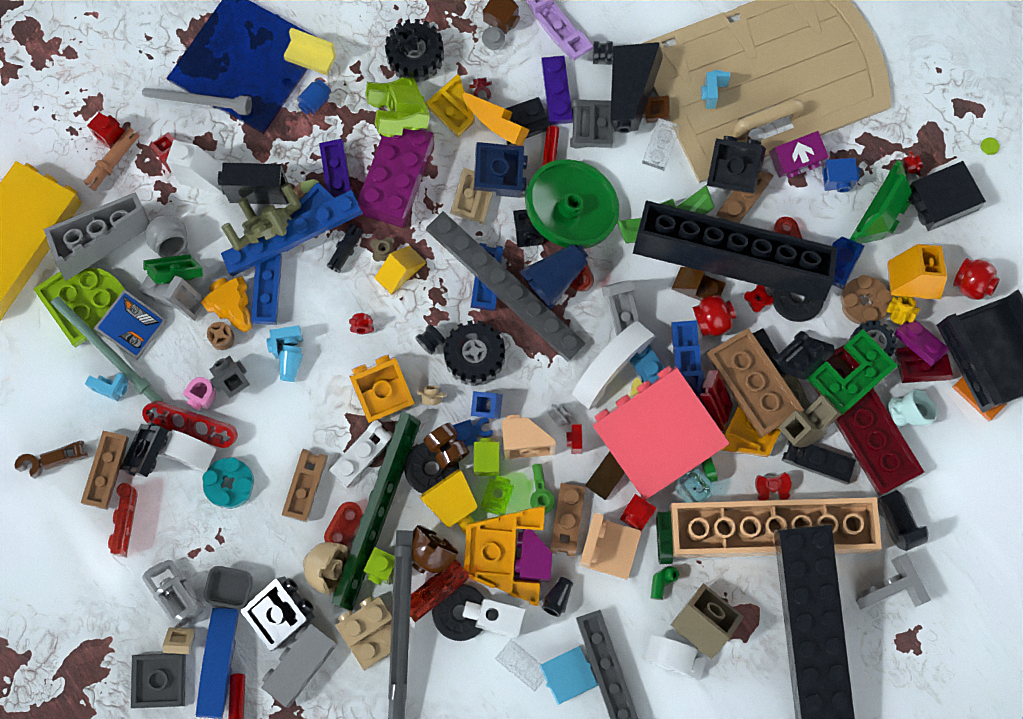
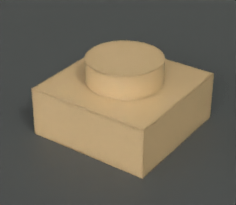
[163,627,195,654]

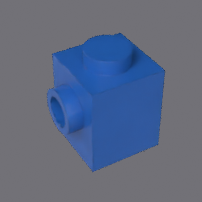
[822,158,861,193]

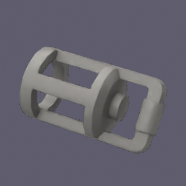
[142,560,206,629]

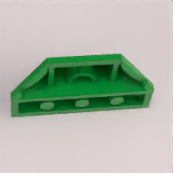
[847,159,912,246]

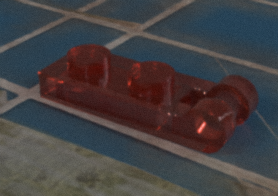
[108,483,138,558]
[410,559,469,623]

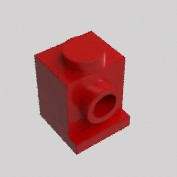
[87,112,125,149]
[619,494,657,532]

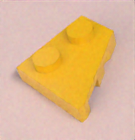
[425,74,475,137]

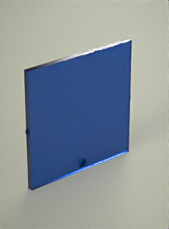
[166,0,316,134]

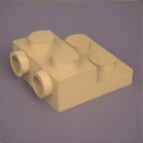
[335,596,392,671]

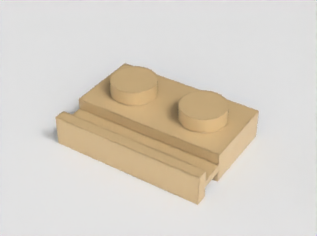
[449,168,493,225]

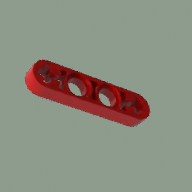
[142,401,238,448]

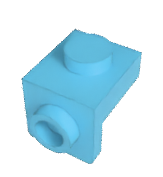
[701,70,730,109]

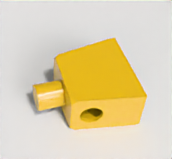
[418,469,478,534]

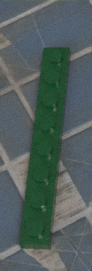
[331,412,421,611]

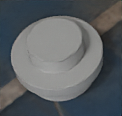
[482,27,505,50]

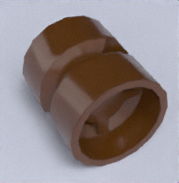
[423,423,470,470]

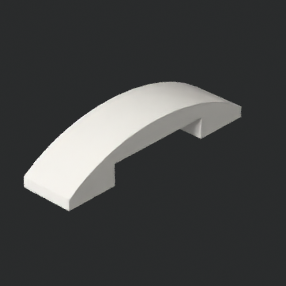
[572,321,656,410]

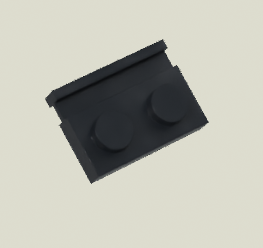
[505,97,551,145]

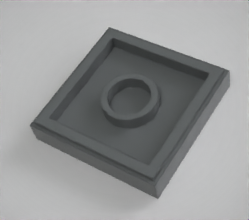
[131,653,186,709]

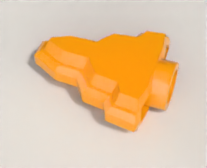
[201,276,252,333]

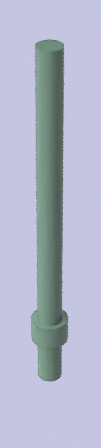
[51,296,163,402]

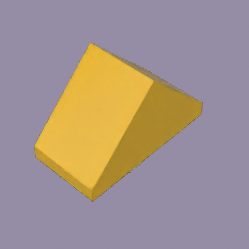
[374,246,426,295]

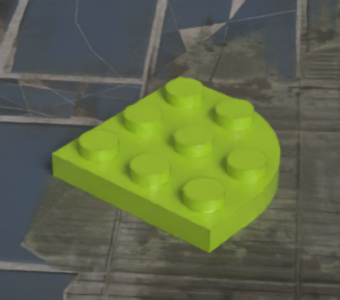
[33,268,125,348]

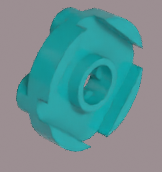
[202,457,254,509]

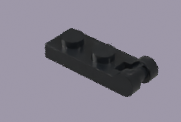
[782,440,856,485]

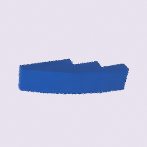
[671,320,705,407]
[195,608,239,719]

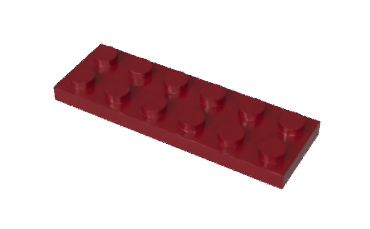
[812,345,924,497]

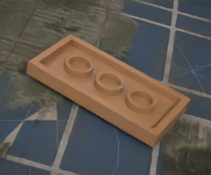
[706,328,804,438]

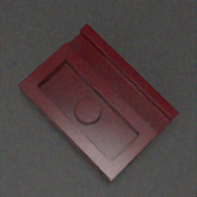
[895,347,953,383]
[700,370,733,431]

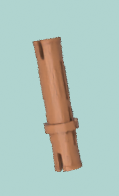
[83,127,140,191]

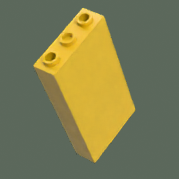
[0,161,82,321]

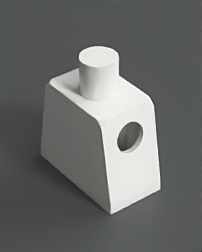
[462,599,525,638]

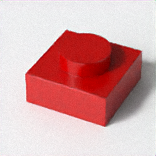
[566,424,583,454]

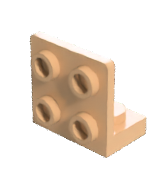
[579,513,641,580]

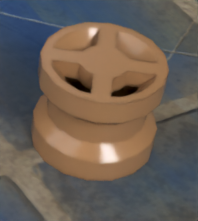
[207,322,235,351]

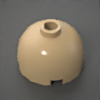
[303,542,350,595]

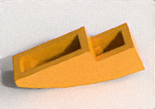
[462,92,529,146]

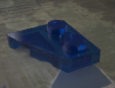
[832,236,865,289]

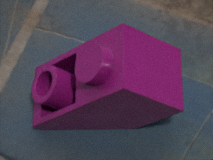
[515,529,552,582]

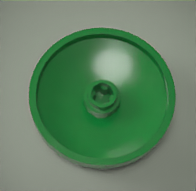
[525,159,619,249]

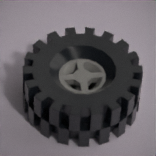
[385,19,444,82]
[443,320,505,386]

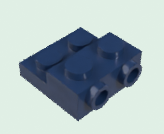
[473,142,528,198]

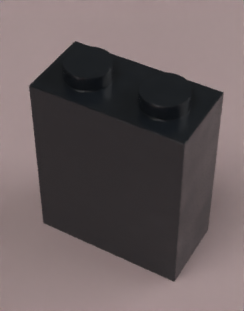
[908,161,986,231]
[218,163,288,205]

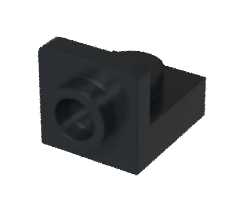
[513,209,541,248]

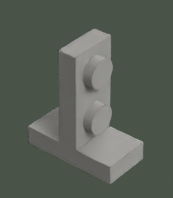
[139,275,204,321]
[601,280,640,336]
[856,553,931,610]

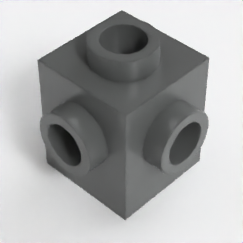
[209,355,250,399]

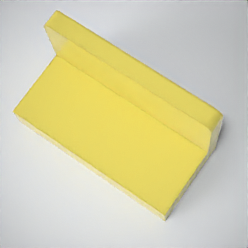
[284,28,337,76]

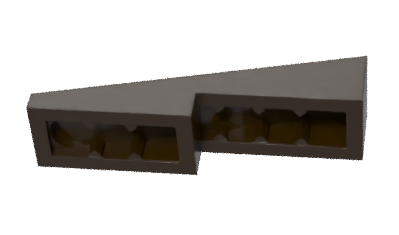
[585,451,625,500]

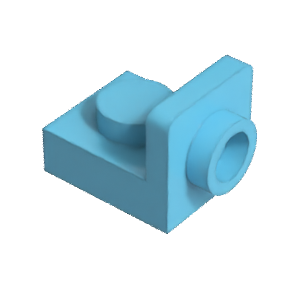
[267,325,303,359]
[85,372,129,402]

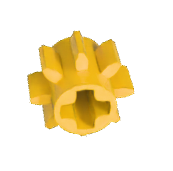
[886,296,920,325]

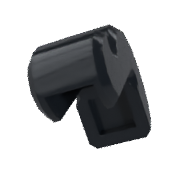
[877,490,929,551]

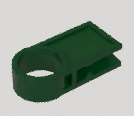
[656,511,673,564]

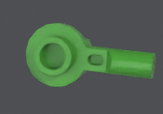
[530,464,555,514]

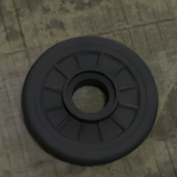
[771,288,824,322]
[404,442,459,493]
[432,584,489,641]

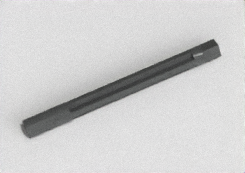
[388,530,413,719]

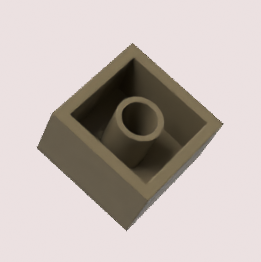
[670,583,744,659]

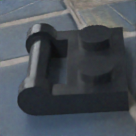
[769,331,835,380]

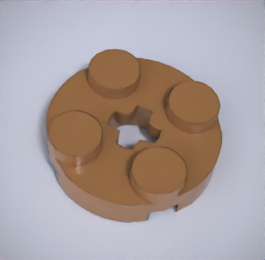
[840,275,892,325]

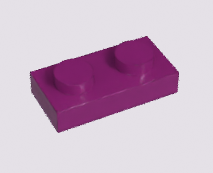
[894,320,949,366]

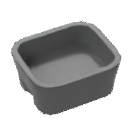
[203,566,252,609]

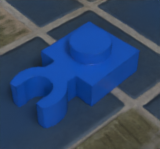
[452,418,493,448]

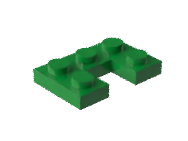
[807,329,898,416]

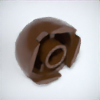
[412,525,459,574]

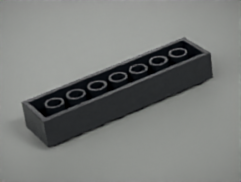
[632,200,837,301]
[773,523,855,719]

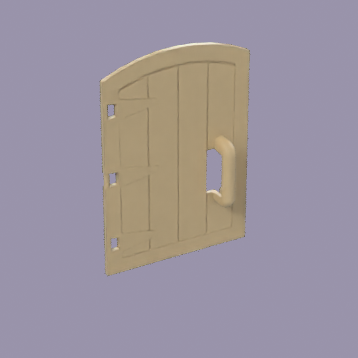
[640,0,891,183]

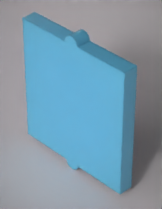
[539,646,598,705]

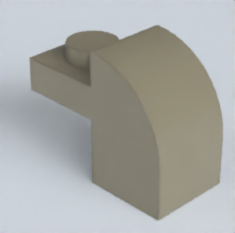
[778,395,841,448]

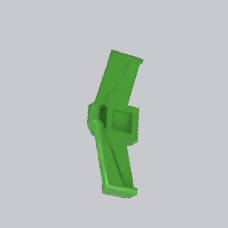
[617,185,715,244]

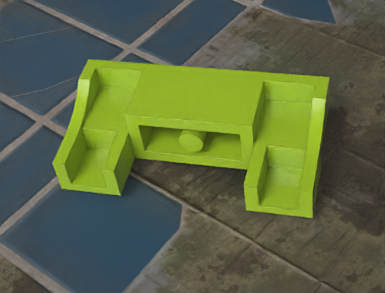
[365,77,430,137]

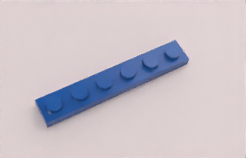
[221,190,363,277]

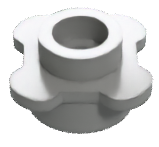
[548,404,571,427]

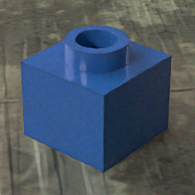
[471,391,503,419]

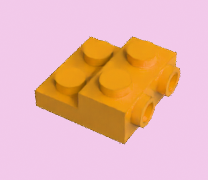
[349,354,415,423]

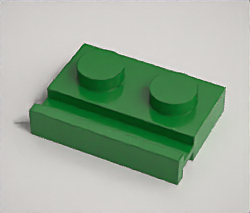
[143,254,203,284]

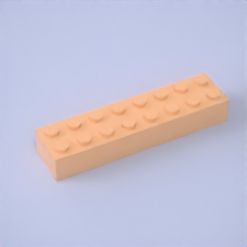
[669,497,882,559]

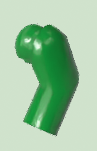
[650,566,680,600]

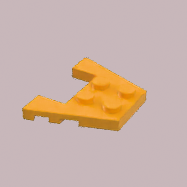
[721,405,781,457]
[464,505,546,606]

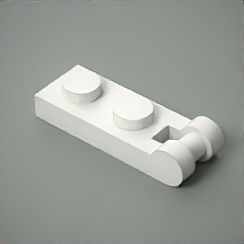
[329,420,393,488]

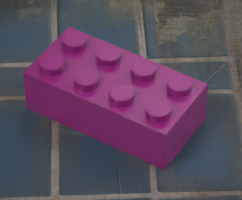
[358,128,435,228]

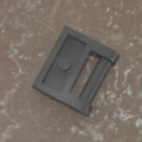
[570,99,613,149]

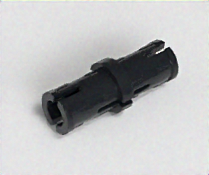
[327,224,364,273]

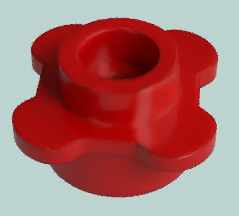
[903,151,923,176]
[744,285,773,313]
[349,313,374,335]

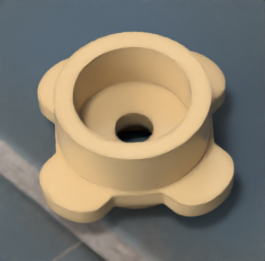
[417,385,446,405]

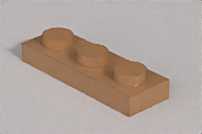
[81,431,129,510]

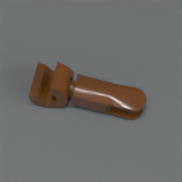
[14,441,88,479]

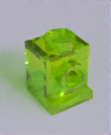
[480,476,514,516]

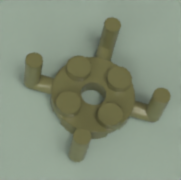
[221,183,301,251]

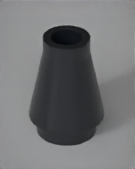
[542,577,573,617]

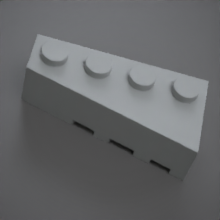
[44,192,150,281]

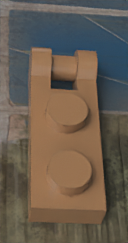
[716,171,774,223]
[281,449,328,523]
[550,483,586,557]

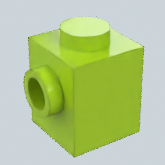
[474,438,499,477]
[363,547,394,586]

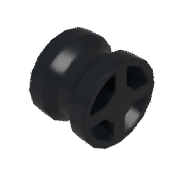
[593,41,613,65]
[415,324,445,355]

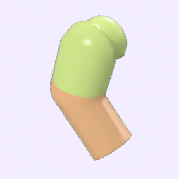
[293,179,319,200]

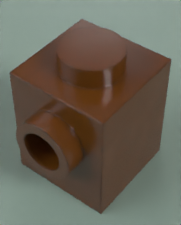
[483,0,520,34]

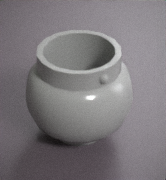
[145,215,188,258]

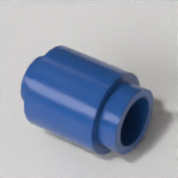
[297,79,331,114]

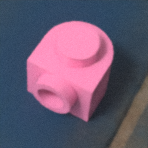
[183,377,216,411]

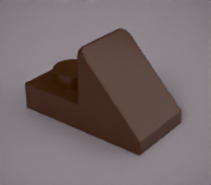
[671,267,726,301]

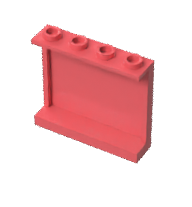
[592,365,730,500]

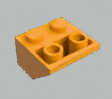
[887,244,947,300]

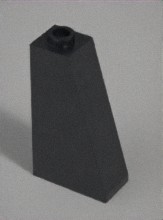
[610,42,663,133]

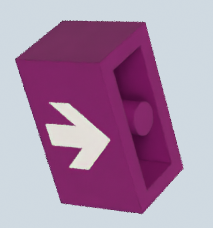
[769,131,829,179]

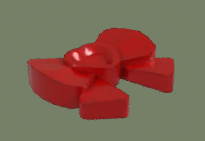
[755,472,792,501]

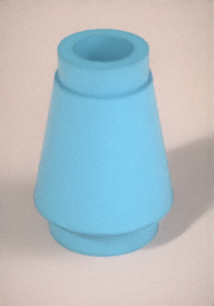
[279,345,303,382]

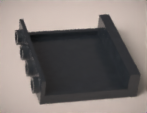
[936,289,1023,413]

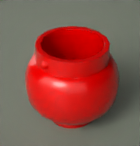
[953,258,1000,300]
[692,295,737,337]

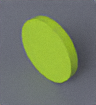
[981,137,1000,155]

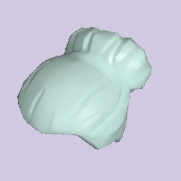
[888,389,938,427]

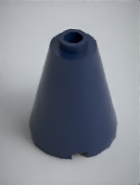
[519,244,589,309]

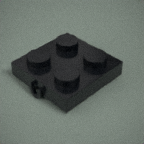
[120,422,169,477]

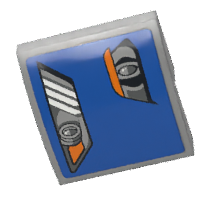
[94,289,167,360]

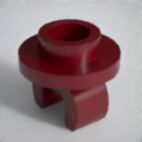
[469,77,492,99]

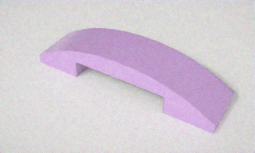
[525,0,594,60]

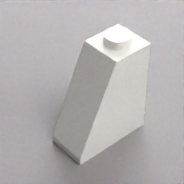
[166,140,223,195]

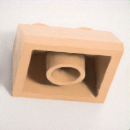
[502,415,556,460]

